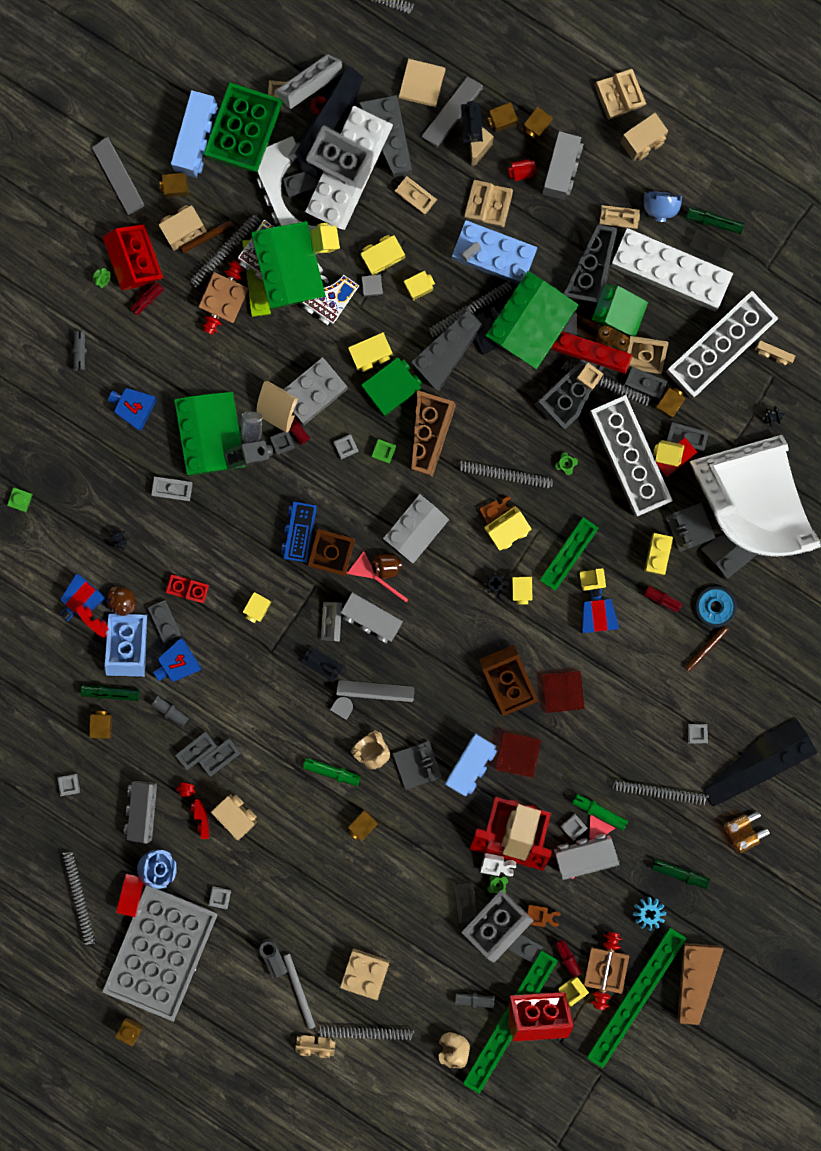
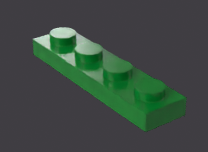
[539,517,599,591]

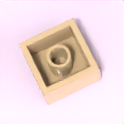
[620,113,668,161]
[159,205,207,251]
[211,794,257,840]
[501,804,541,861]
[340,948,389,1000]

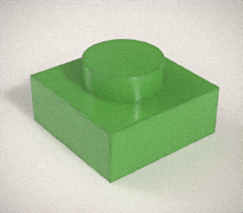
[372,439,396,464]
[7,488,33,512]

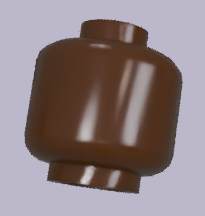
[372,553,402,579]

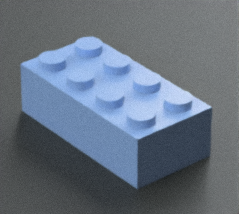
[171,90,219,178]
[452,220,537,285]

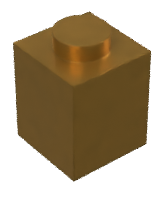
[487,102,518,132]
[523,107,553,140]
[159,173,189,198]
[655,388,686,419]
[90,711,112,739]
[348,810,378,841]
[115,1017,144,1046]

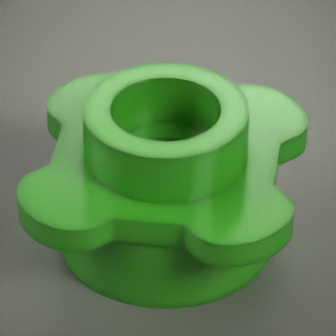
[93,268,111,288]
[555,453,578,475]
[487,875,508,894]

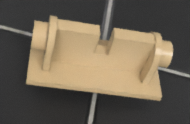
[600,205,640,229]
[296,1035,336,1058]

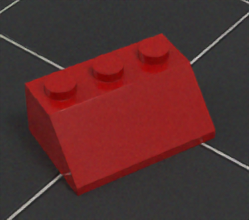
[103,225,163,291]
[509,992,574,1042]

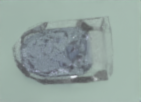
[241,411,262,444]

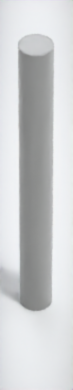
[283,954,316,1029]

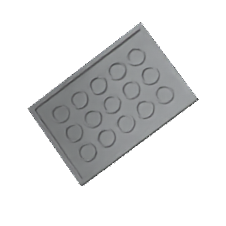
[103,886,218,1022]

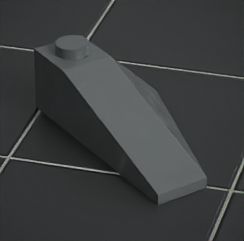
[534,360,604,430]
[701,534,758,579]

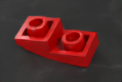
[656,437,697,477]
[165,574,209,603]
[75,604,109,637]
[191,798,210,839]
[116,874,144,917]

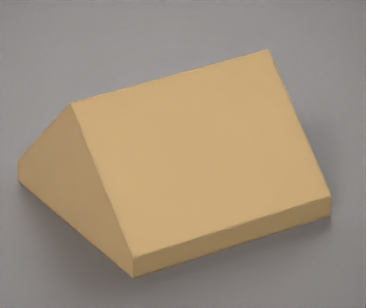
[469,127,494,166]
[626,336,668,374]

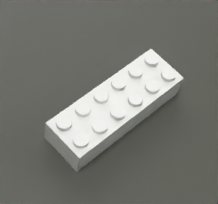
[305,106,393,230]
[610,228,733,312]
[666,291,778,400]
[589,395,673,517]

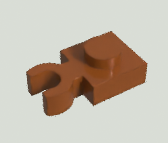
[479,497,515,525]
[527,904,561,927]

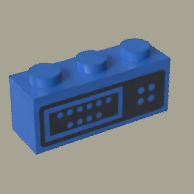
[281,502,317,563]

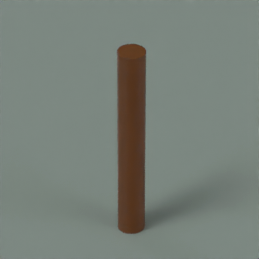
[180,220,234,253]
[685,626,729,672]

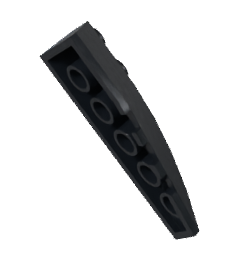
[287,65,364,180]
[704,718,818,807]

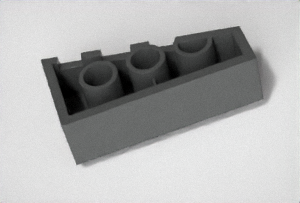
[360,95,412,178]
[564,225,618,306]
[412,310,483,391]

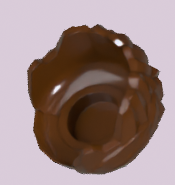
[106,586,136,616]

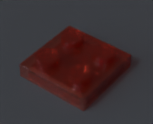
[542,671,585,713]
[496,732,541,778]

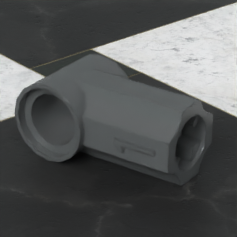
[260,938,288,979]

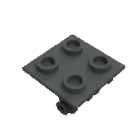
[666,503,715,552]
[393,741,442,790]

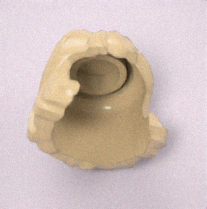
[351,730,390,770]
[438,1032,470,1068]

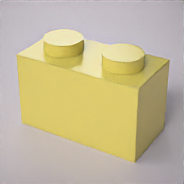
[361,235,405,276]
[348,333,393,372]
[484,506,532,551]
[644,533,673,575]

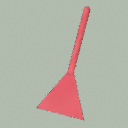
[347,551,408,602]
[571,815,615,879]

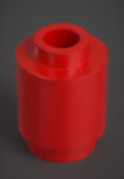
[508,159,537,181]

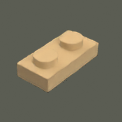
[395,176,437,215]
[755,341,795,366]

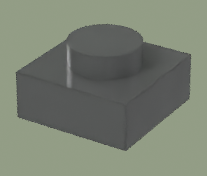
[270,431,295,455]

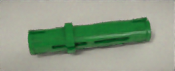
[303,758,361,787]
[572,793,628,831]

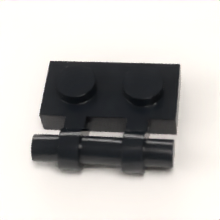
[475,306,500,355]

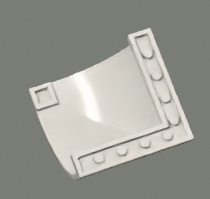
[690,435,821,556]

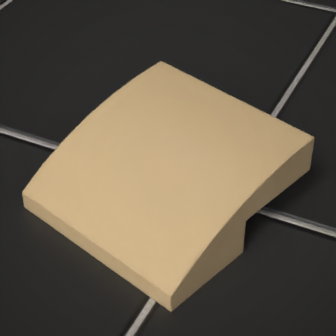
[399,59,446,107]
[594,69,646,119]
[464,180,513,227]
[256,381,298,433]

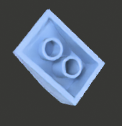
[105,614,147,677]

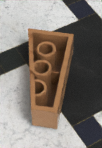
[412,390,456,478]
[677,943,724,1025]

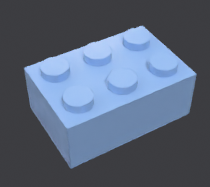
[445,733,497,796]

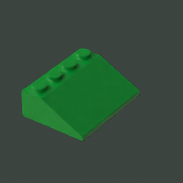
[204,82,283,173]
[251,221,326,310]
[486,271,579,370]
[174,392,246,477]

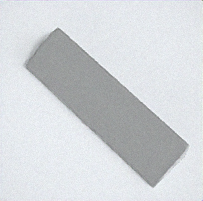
[275,54,342,109]
[422,76,483,149]
[93,137,145,215]
[337,680,414,702]

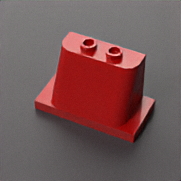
[470,797,552,871]

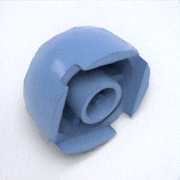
[643,191,682,222]
[137,850,177,889]

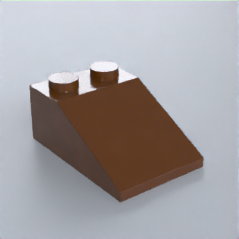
[479,645,538,716]

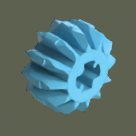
[633,897,666,930]

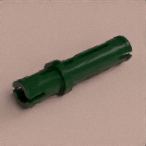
[686,207,745,235]
[81,684,140,702]
[652,859,710,890]

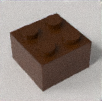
[308,529,356,577]

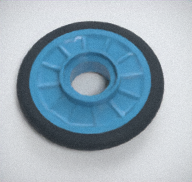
[695,586,737,628]

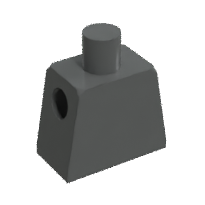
[224,441,273,469]

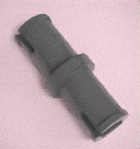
[72,331,87,371]
[151,696,189,728]
[455,993,495,1009]

